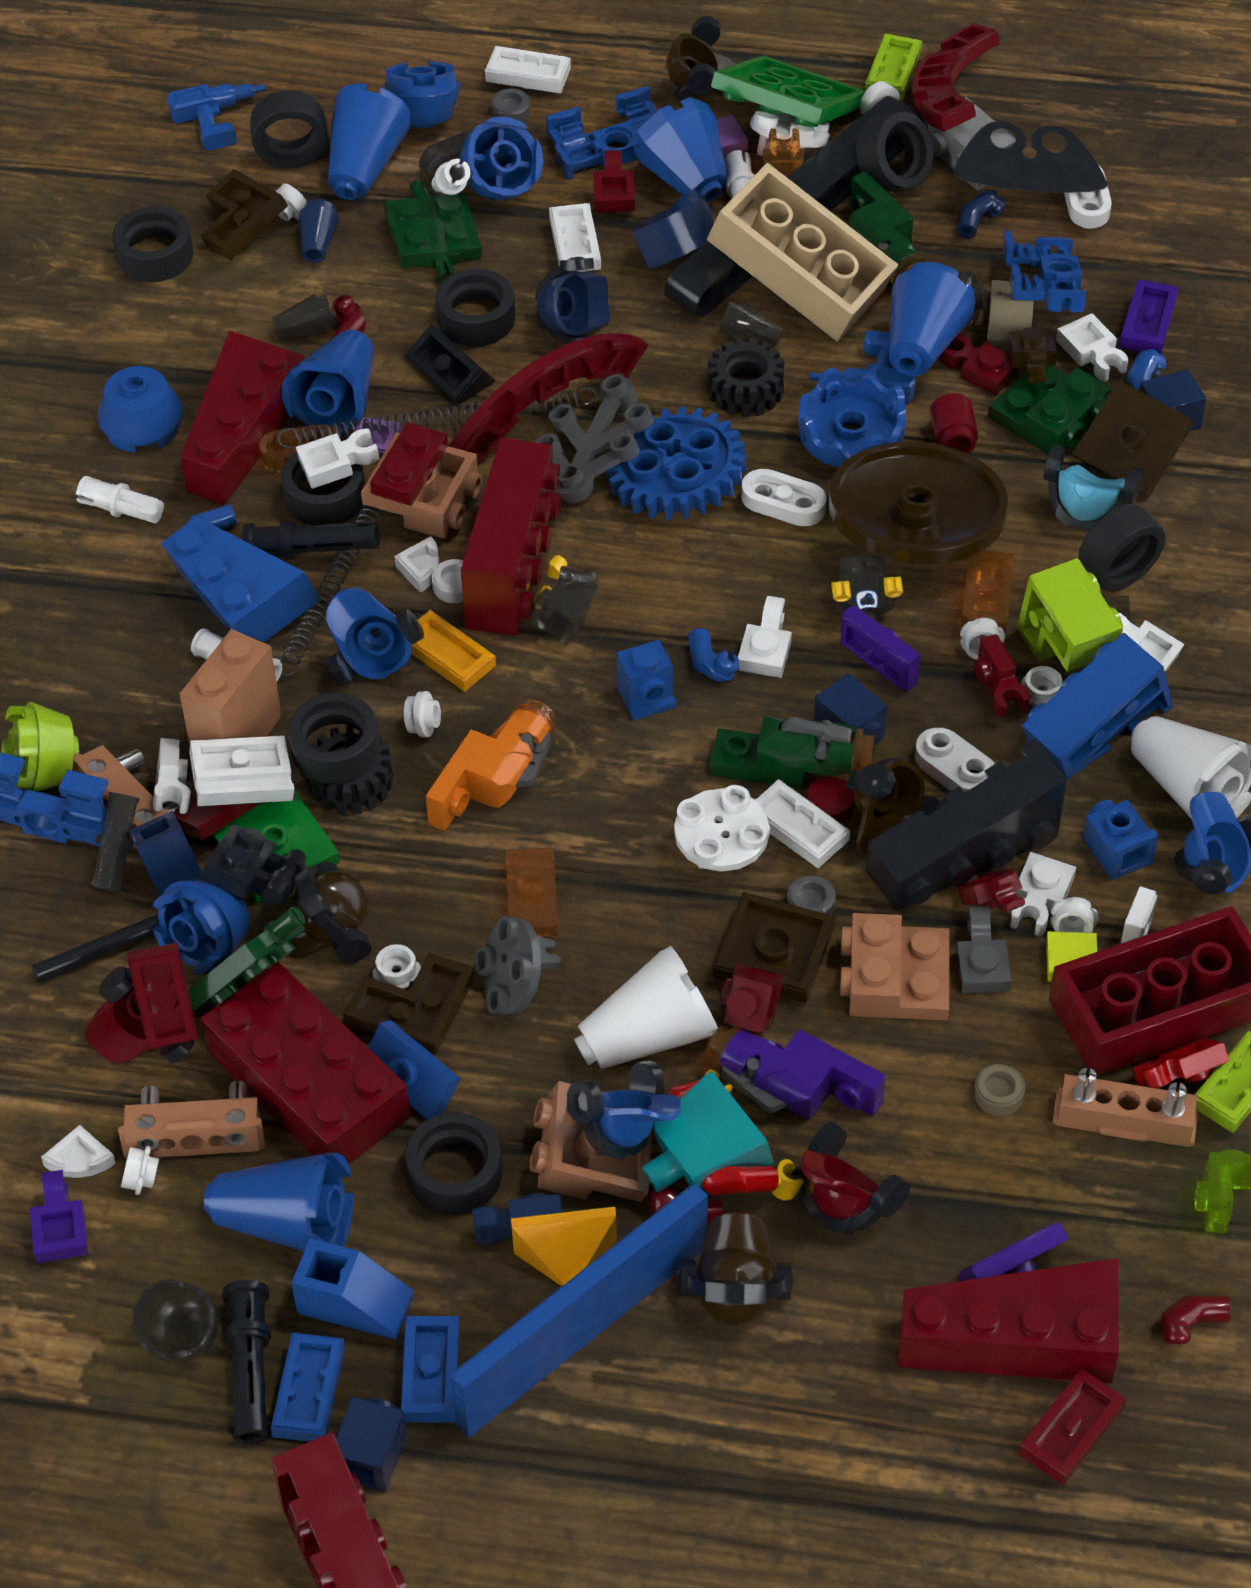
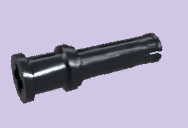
[242,520,381,560]
[222,1280,271,1444]

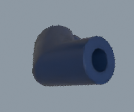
[956,189,1006,239]

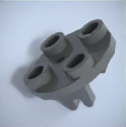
[474,916,561,1016]

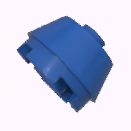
[382,61,461,128]
[97,366,183,452]
[153,879,250,974]

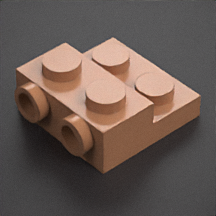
[361,432,482,539]
[840,913,949,1021]
[530,1081,652,1202]

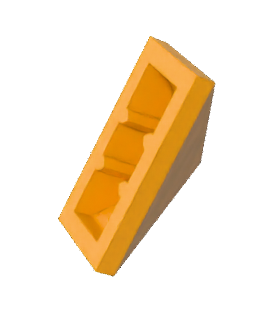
[511,1207,617,1286]

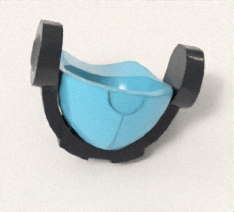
[1043,444,1143,532]

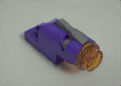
[704,1025,886,1119]

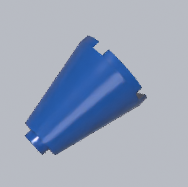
[328,83,411,201]
[889,262,976,376]
[281,330,375,437]
[204,1153,354,1252]

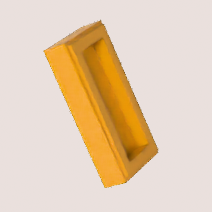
[411,610,496,692]

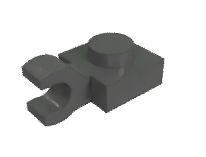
[956,905,1012,994]

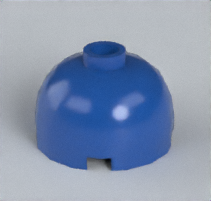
[459,116,544,201]

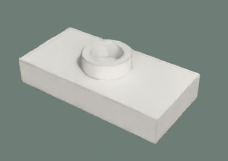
[485,46,571,93]
[549,203,601,272]
[756,779,850,868]

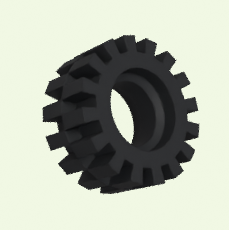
[708,338,785,417]
[308,726,393,815]

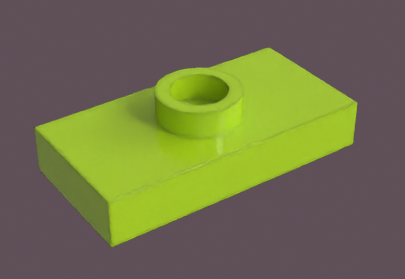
[865,34,922,101]
[1195,1031,1251,1133]

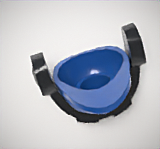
[326,587,424,687]
[1173,792,1251,894]
[567,1061,681,1159]

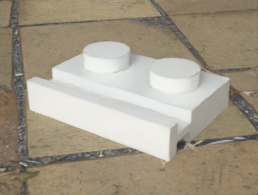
[189,736,294,806]

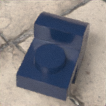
[632,190,713,270]

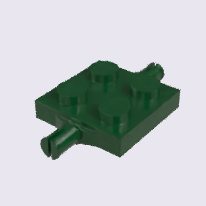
[384,179,482,283]
[188,907,306,1012]

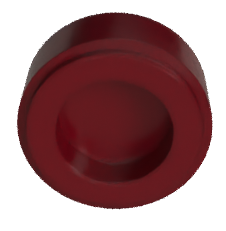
[807,777,854,823]

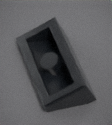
[404,324,495,404]

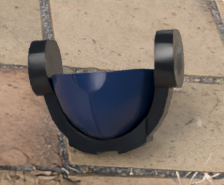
[535,257,610,344]

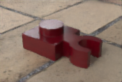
[940,334,1020,396]

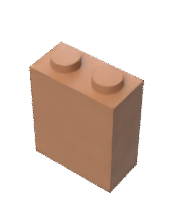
[180,629,282,746]

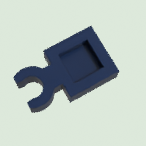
[472,1193,562,1245]

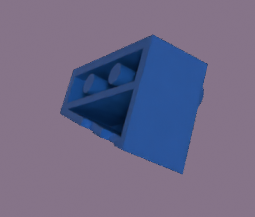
[161,517,320,643]
[1022,633,1174,779]

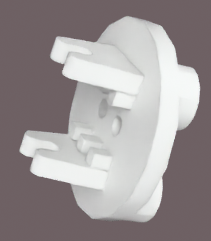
[750,111,830,168]
[674,785,770,872]

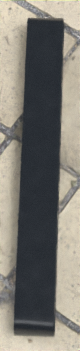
[664,96,924,317]

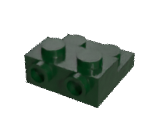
[988,366,1111,454]

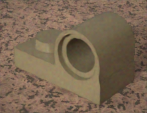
[987,280,1034,352]

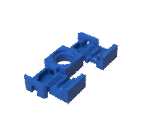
[546,86,657,180]
[1002,231,1086,312]
[0,753,121,854]

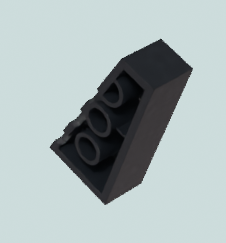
[866,739,1067,912]

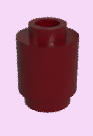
[930,393,978,454]

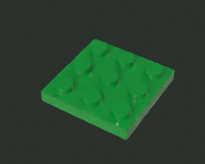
[711,55,865,127]

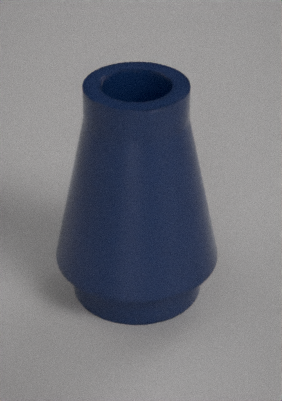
[299,199,339,263]

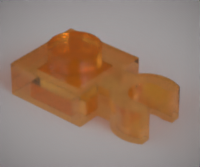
[762,128,804,177]

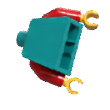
[641,1070,804,1200]

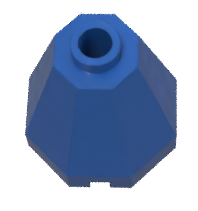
[633,97,727,203]

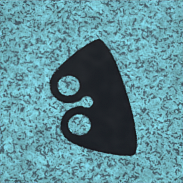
[954,121,1107,193]

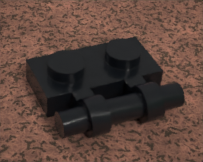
[199,824,306,906]

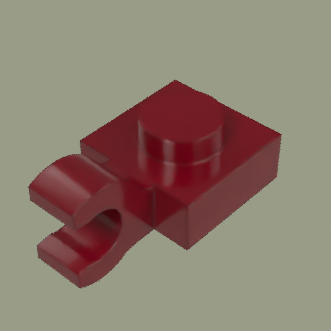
[593,150,635,213]
[974,634,1030,719]
[957,870,1025,913]

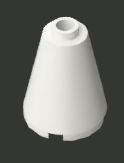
[1131,716,1251,819]
[574,946,718,1069]

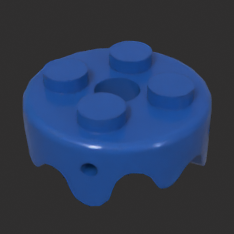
[798,368,906,468]

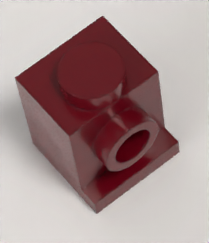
[720,963,784,1033]

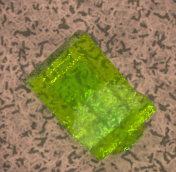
[1195,1150,1251,1233]

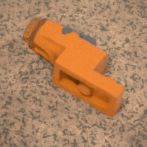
[426,699,556,831]

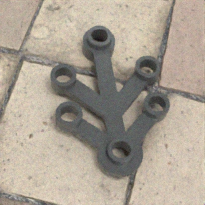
[535,374,654,503]

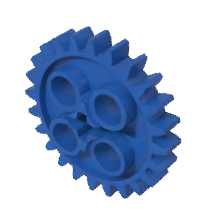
[605,406,747,521]

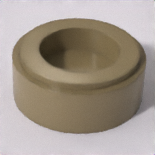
[974,1064,1025,1116]

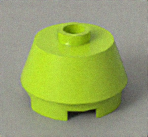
[2,702,79,792]

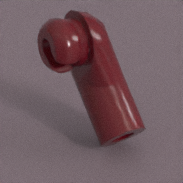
[1160,1296,1231,1344]

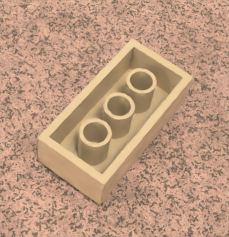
[707,162,899,342]

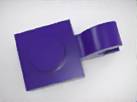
[30,1170,89,1263]

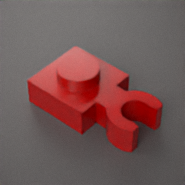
[1131,1038,1229,1089]

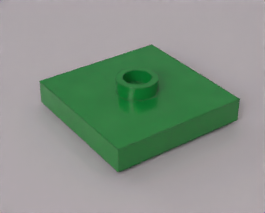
[211,790,340,904]

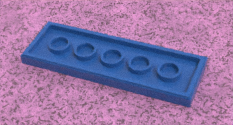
[451,1184,708,1438]

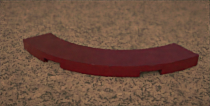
[911,23,1000,132]
[449,333,648,463]

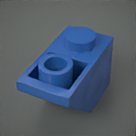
[292,1238,414,1340]

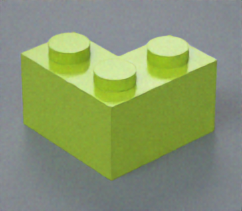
[1017,558,1123,672]

